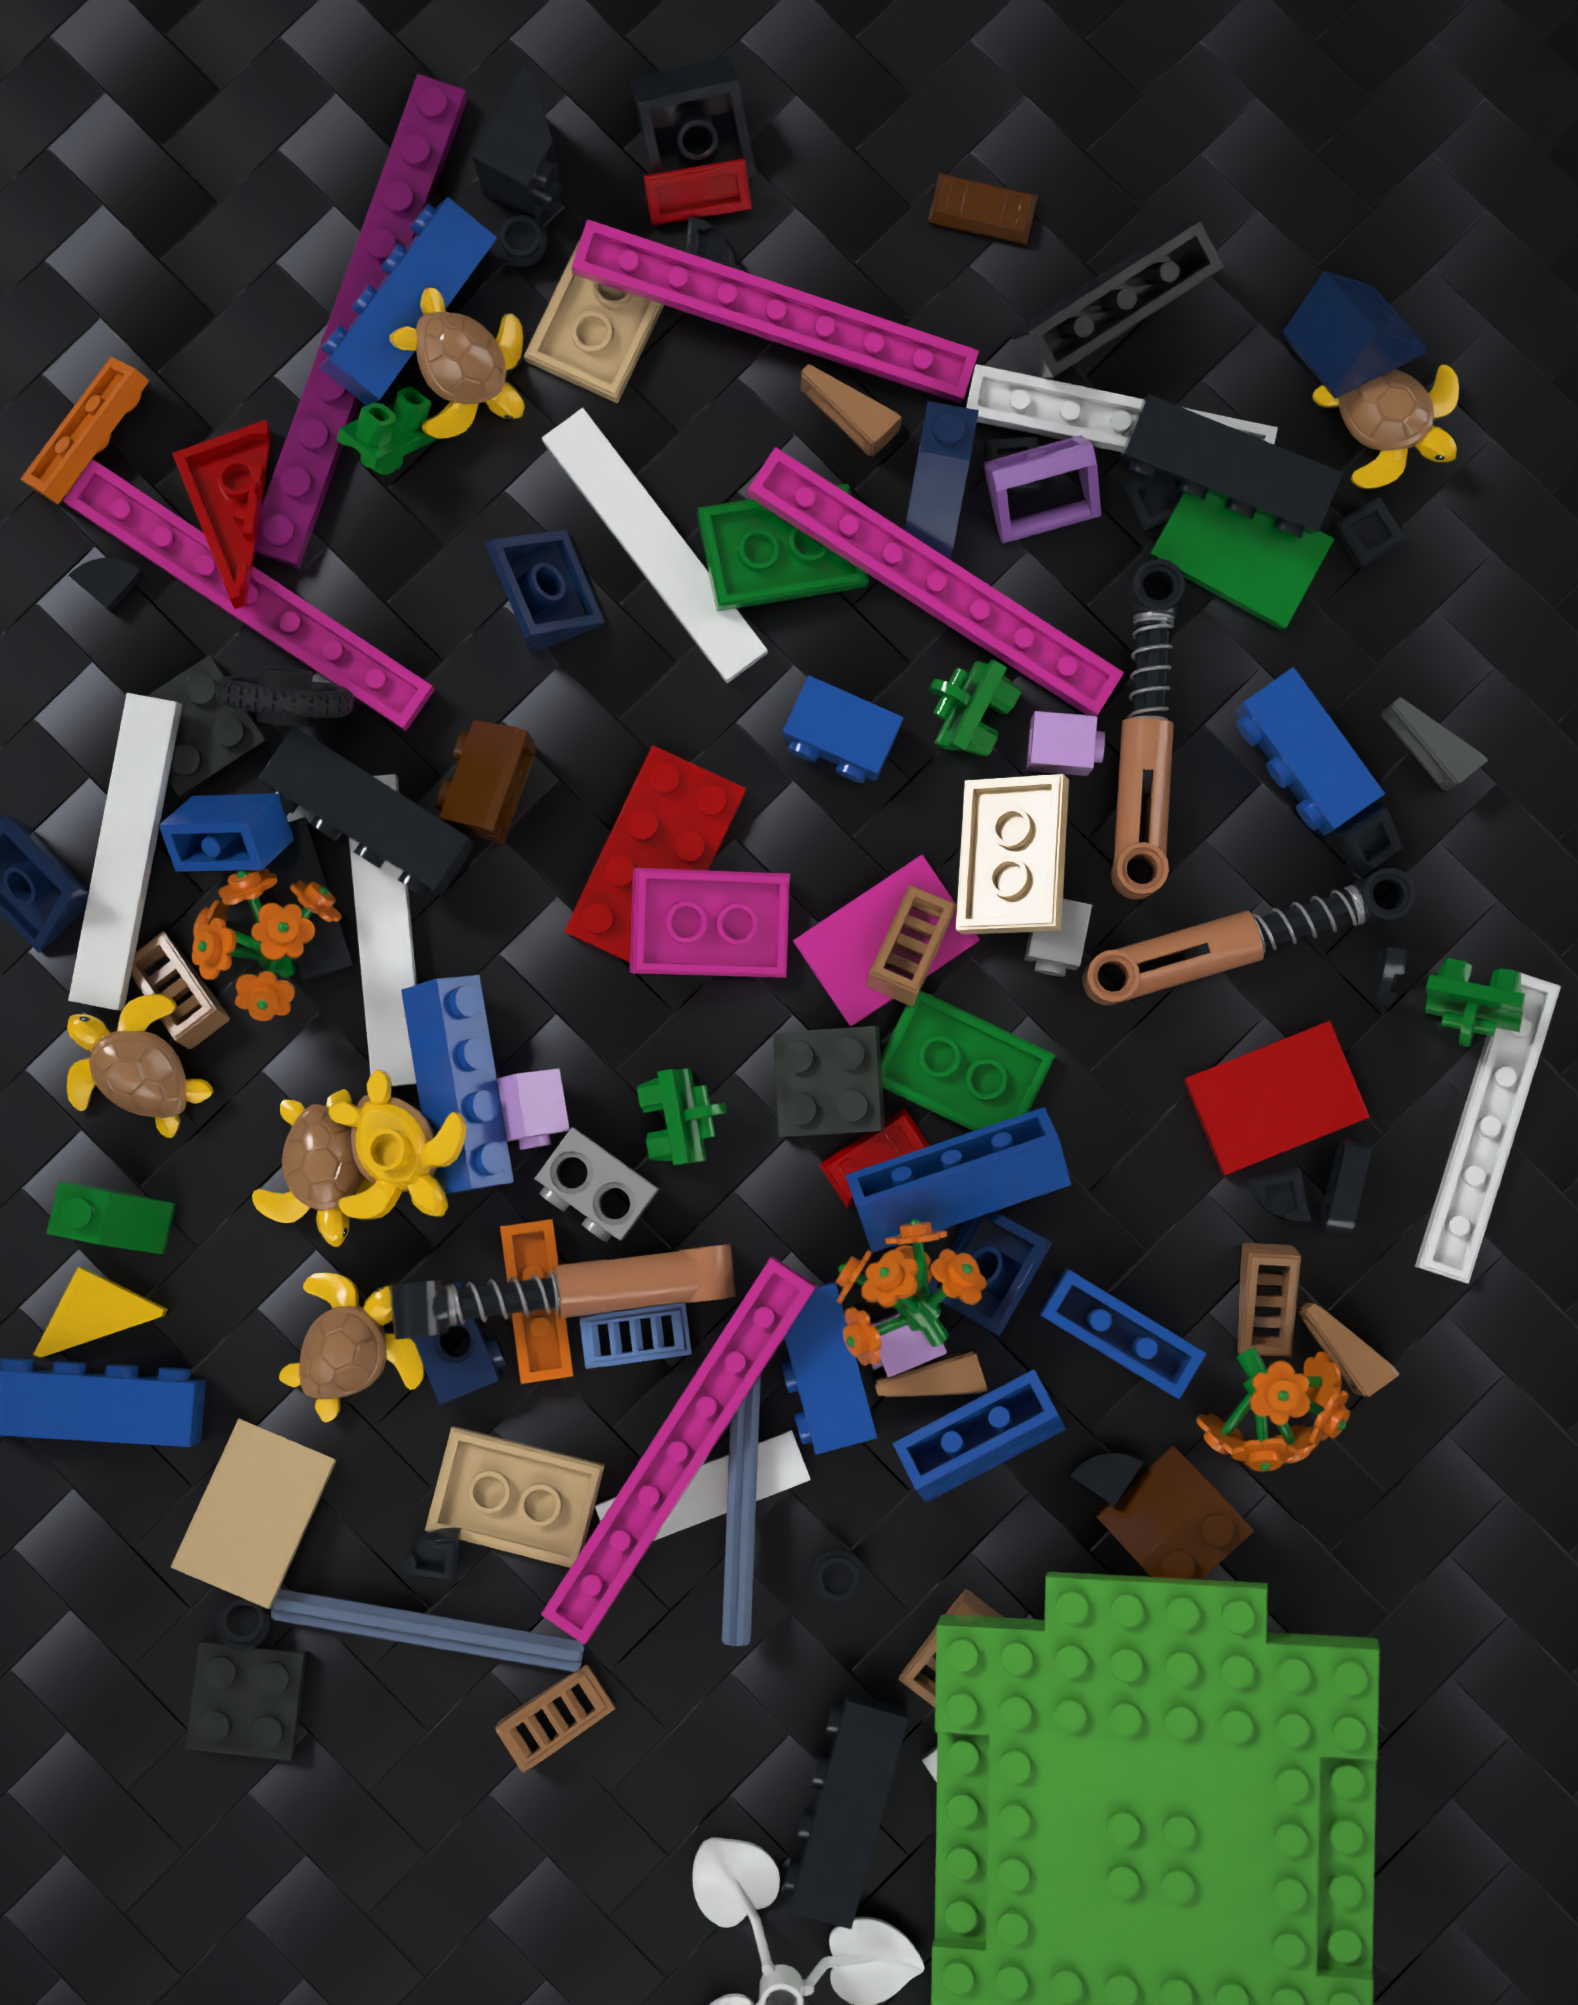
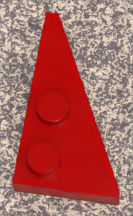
[172,419,272,610]

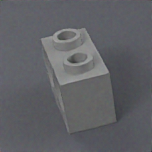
[534,1127,660,1243]

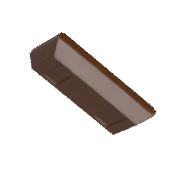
[928,173,1038,245]

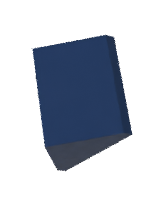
[1283,271,1426,399]
[485,529,605,654]
[0,815,90,953]
[929,1212,1053,1336]

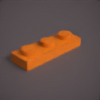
[20,356,149,504]
[500,1219,573,1384]

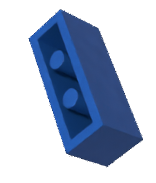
[1234,667,1385,836]
[1036,1268,1207,1399]
[781,1282,877,1455]
[892,1369,1066,1503]

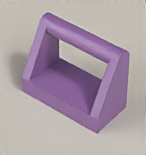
[982,435,1101,544]

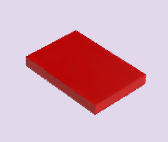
[1183,1021,1370,1175]

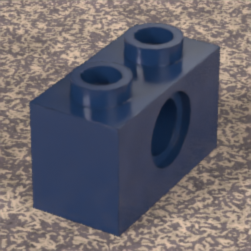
[413,1280,508,1405]

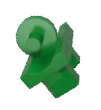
[337,386,437,475]
[929,660,1021,756]
[1425,958,1525,1047]
[637,1068,727,1165]

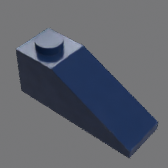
[904,401,979,560]

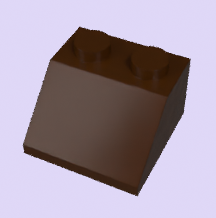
[435,720,538,845]
[1096,1446,1254,1580]

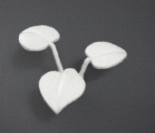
[692,1837,924,2005]

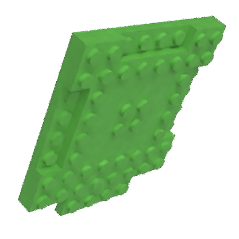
[931,1572,1379,2005]

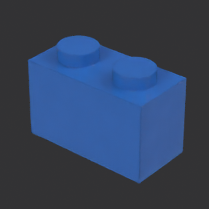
[782,675,903,784]
[159,793,294,872]

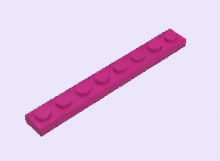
[571,219,979,404]
[746,447,1124,716]
[63,459,435,732]
[541,1257,818,1645]

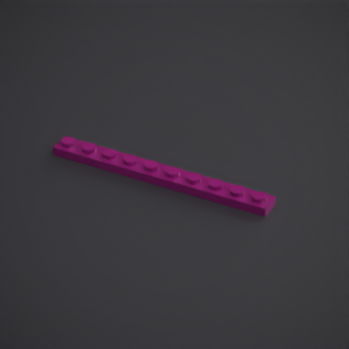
[254,74,468,568]

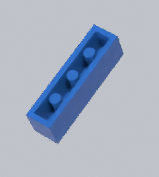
[319,197,497,406]
[401,975,514,1195]
[845,1107,1071,1253]
[0,1358,206,1447]

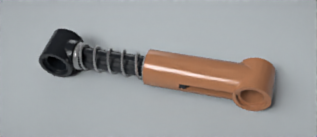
[1111,559,1185,900]
[1082,868,1416,1006]
[389,1244,736,1339]

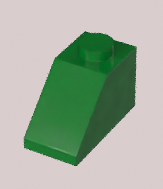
[47,1182,176,1255]

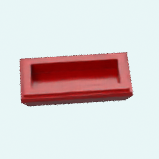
[644,159,752,226]
[819,1107,930,1208]

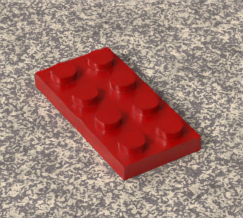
[564,745,746,977]

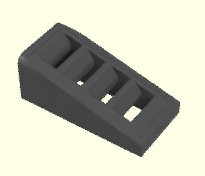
[1381,697,1488,792]

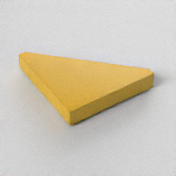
[33,1266,168,1358]

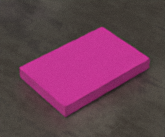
[793,855,980,1028]
[630,868,790,978]

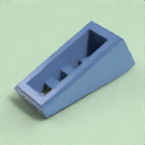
[580,1302,692,1369]

